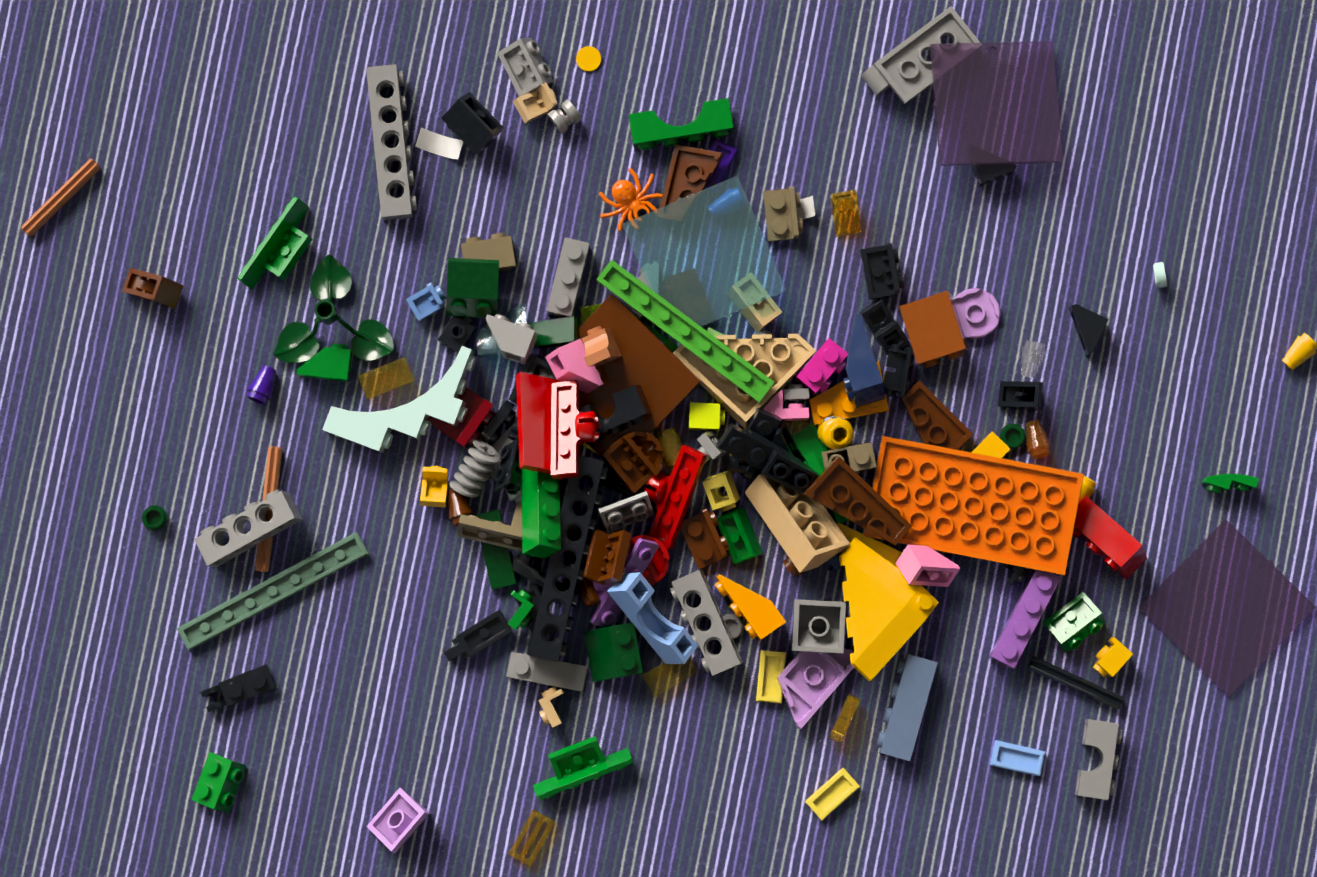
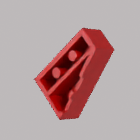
[1073,496,1147,581]

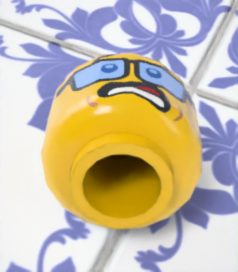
[817,416,854,450]

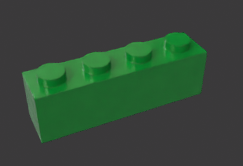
[521,469,561,559]

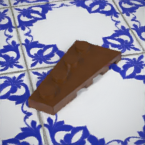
[803,456,912,545]

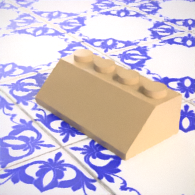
[745,474,850,573]

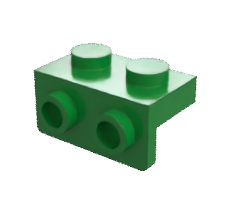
[191,752,246,813]

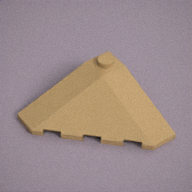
[673,334,816,429]

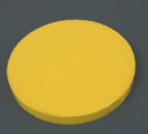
[576,46,601,72]

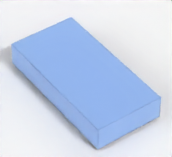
[989,740,1046,776]

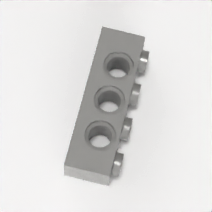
[194,490,303,568]
[670,569,743,676]

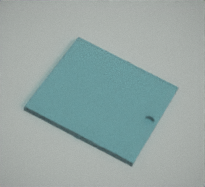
[622,176,786,339]

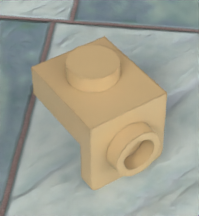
[513,82,558,123]
[538,687,564,728]

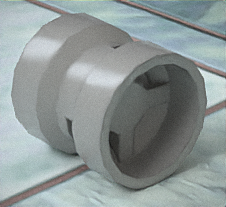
[547,99,582,134]

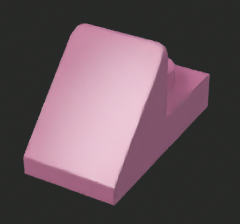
[762,389,809,421]

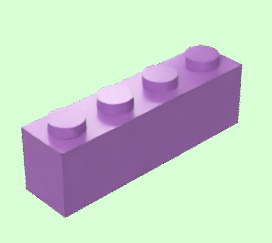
[989,569,1061,669]

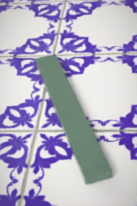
[177,532,369,651]

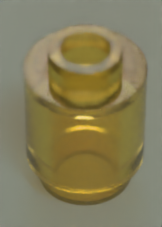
[656,428,683,467]

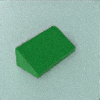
[717,507,763,565]

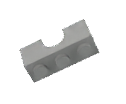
[547,237,590,318]
[1075,719,1122,800]

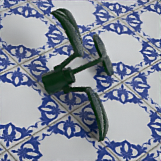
[273,254,394,363]

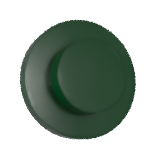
[142,505,168,531]

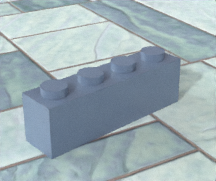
[876,654,938,761]

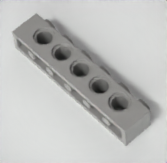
[366,64,417,221]

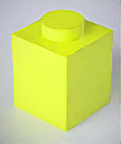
[689,402,725,431]

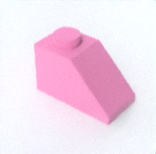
[896,545,960,587]

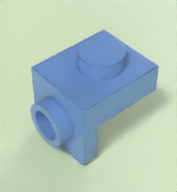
[406,282,446,322]

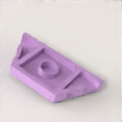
[777,648,854,729]

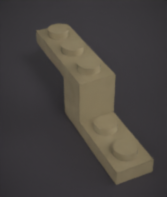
[457,501,590,551]

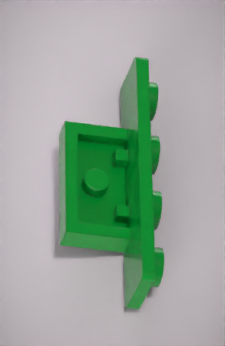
[237,196,313,289]
[792,424,848,524]
[533,736,633,800]

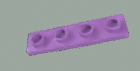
[590,538,659,627]

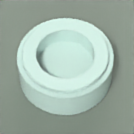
[1153,262,1167,288]

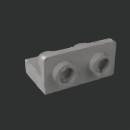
[497,38,553,97]

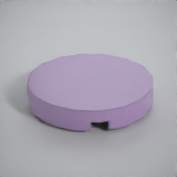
[953,288,1000,339]

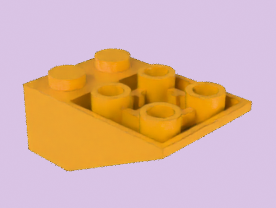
[715,574,786,641]

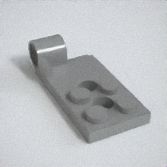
[861,6,982,104]

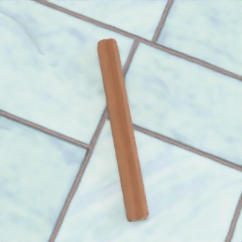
[255,446,282,572]

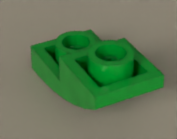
[1201,474,1259,494]

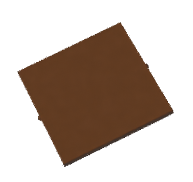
[555,293,701,458]

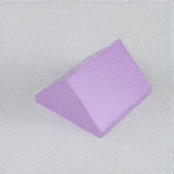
[366,788,430,854]

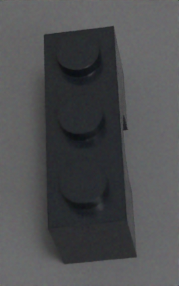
[579,385,652,445]

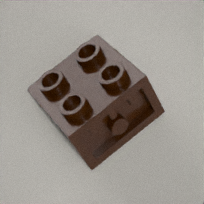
[680,508,730,570]

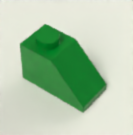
[297,343,353,382]

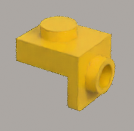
[420,466,449,508]

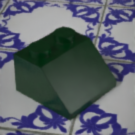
[446,258,499,318]
[584,623,643,682]

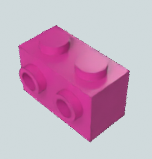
[795,338,848,396]

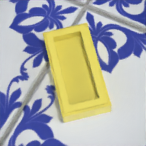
[756,650,786,703]
[805,768,860,820]

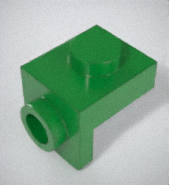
[508,589,535,630]

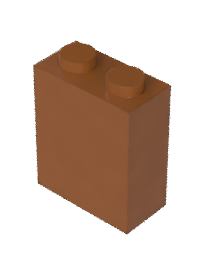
[899,290,969,368]

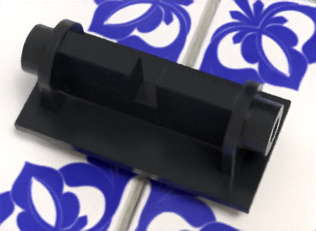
[883,344,914,398]
[494,439,521,495]

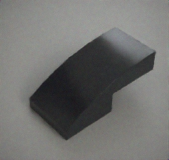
[859,298,910,355]

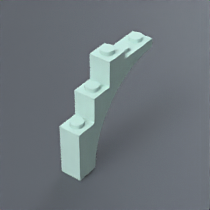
[322,346,476,453]

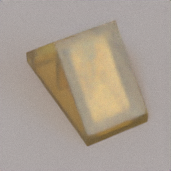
[829,190,861,237]

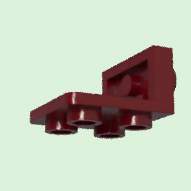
[427,387,495,449]

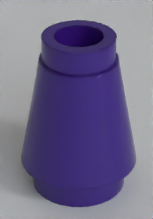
[247,365,277,405]

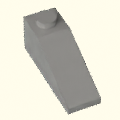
[506,651,587,692]

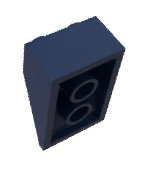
[843,314,885,408]

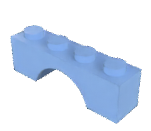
[607,572,699,664]

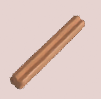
[21,159,100,237]

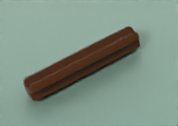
[565,536,599,607]

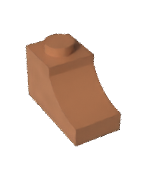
[582,326,622,367]

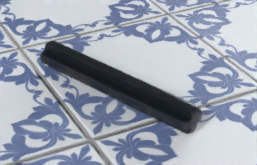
[1028,657,1124,709]

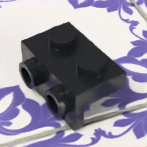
[860,243,904,300]

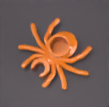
[599,168,663,231]

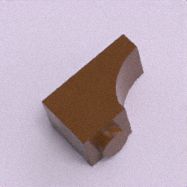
[122,268,184,309]

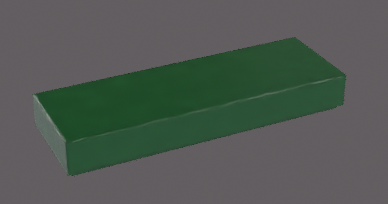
[474,509,517,590]

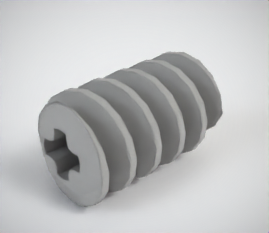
[449,440,500,497]

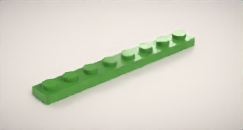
[596,259,775,403]

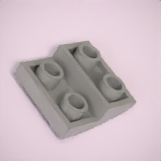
[598,491,654,533]

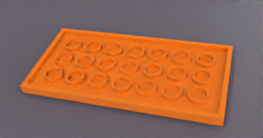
[864,436,1084,575]

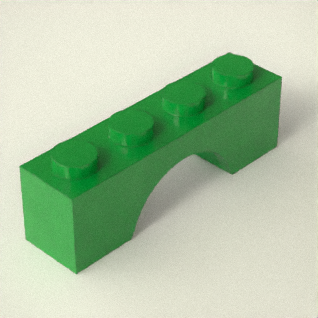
[629,98,733,151]

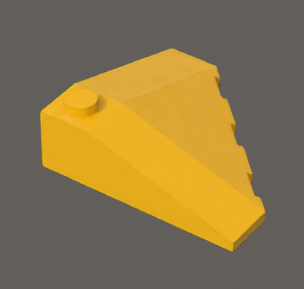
[839,538,939,681]

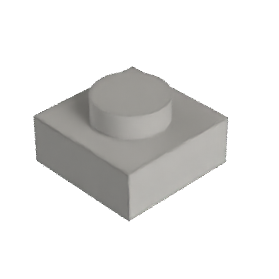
[783,384,809,402]

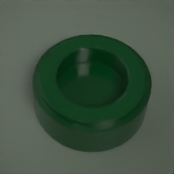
[999,423,1025,449]

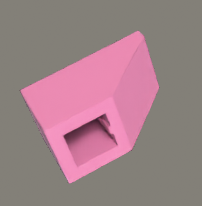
[545,339,603,394]

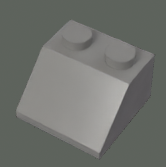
[792,599,846,653]

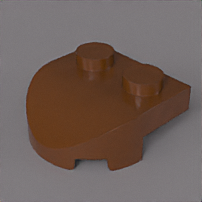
[600,431,664,493]

